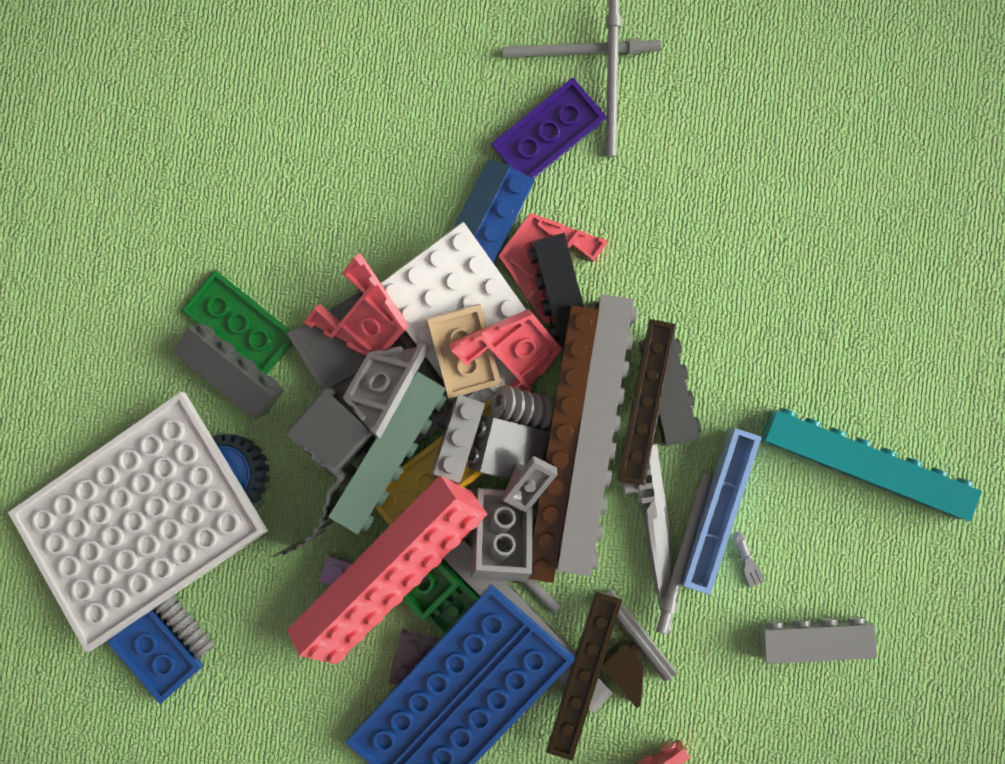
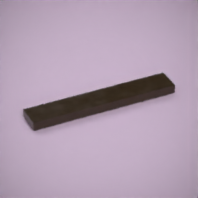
[617,319,676,486]
[546,590,622,761]

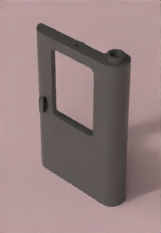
[287,278,454,459]

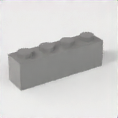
[758,616,877,664]

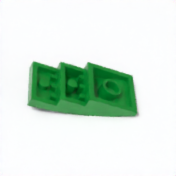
[403,559,479,637]

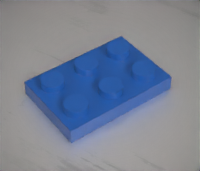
[107,608,204,704]

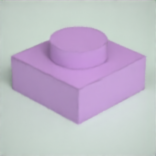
[319,555,353,586]

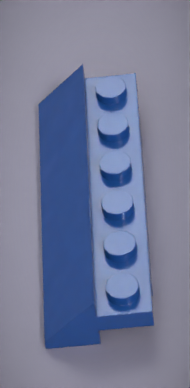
[453,160,535,264]

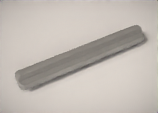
[604,589,676,681]

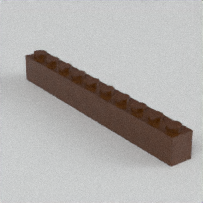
[528,305,599,583]

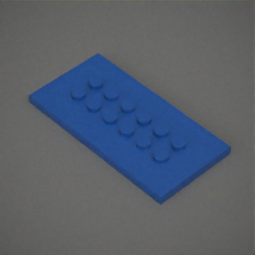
[346,584,574,764]

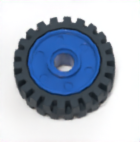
[212,434,270,506]

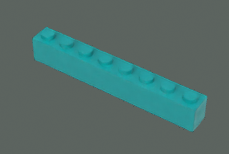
[761,408,982,522]

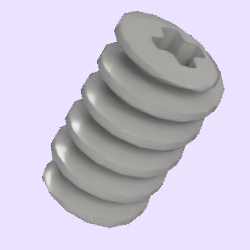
[490,385,553,430]

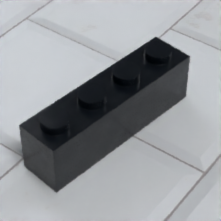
[527,232,584,347]

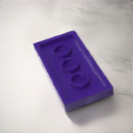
[491,77,607,179]

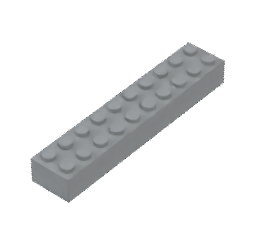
[556,294,637,576]

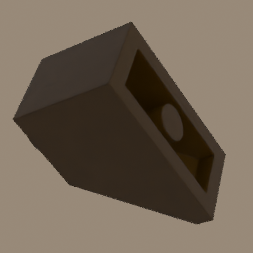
[602,639,644,708]

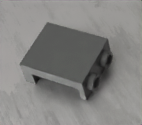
[468,415,549,479]

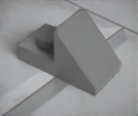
[503,456,558,513]

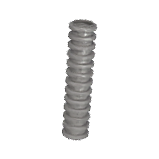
[155,595,216,658]

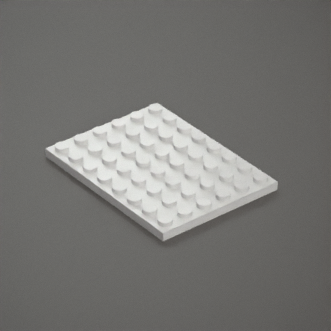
[8,392,268,652]

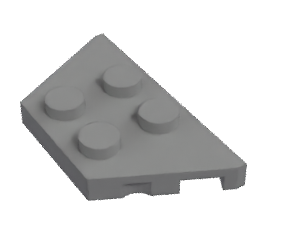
[343,342,429,439]

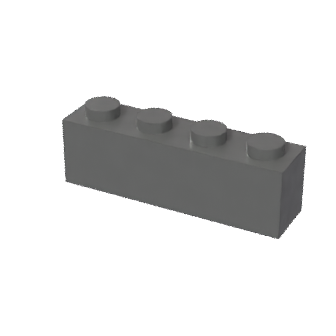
[172,323,284,420]
[638,336,701,446]

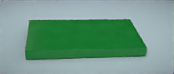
[181,269,293,375]

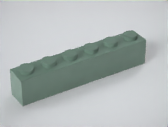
[329,371,447,535]

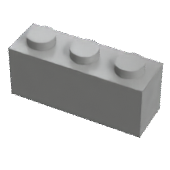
[429,395,485,484]

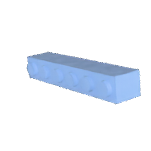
[681,428,762,595]

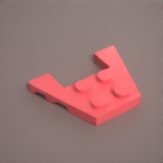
[497,213,608,325]
[303,253,409,356]
[449,309,562,392]

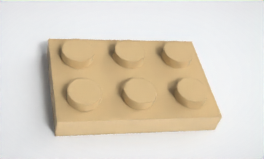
[426,304,501,399]

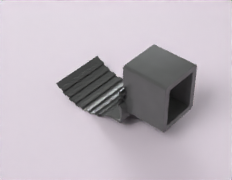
[269,388,375,558]

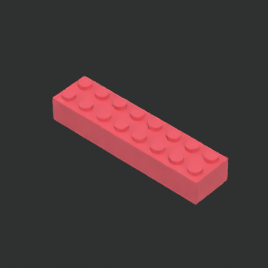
[287,475,487,664]

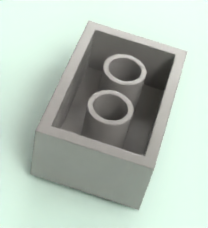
[470,488,532,582]

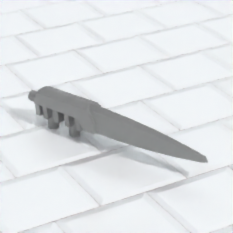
[618,444,673,634]

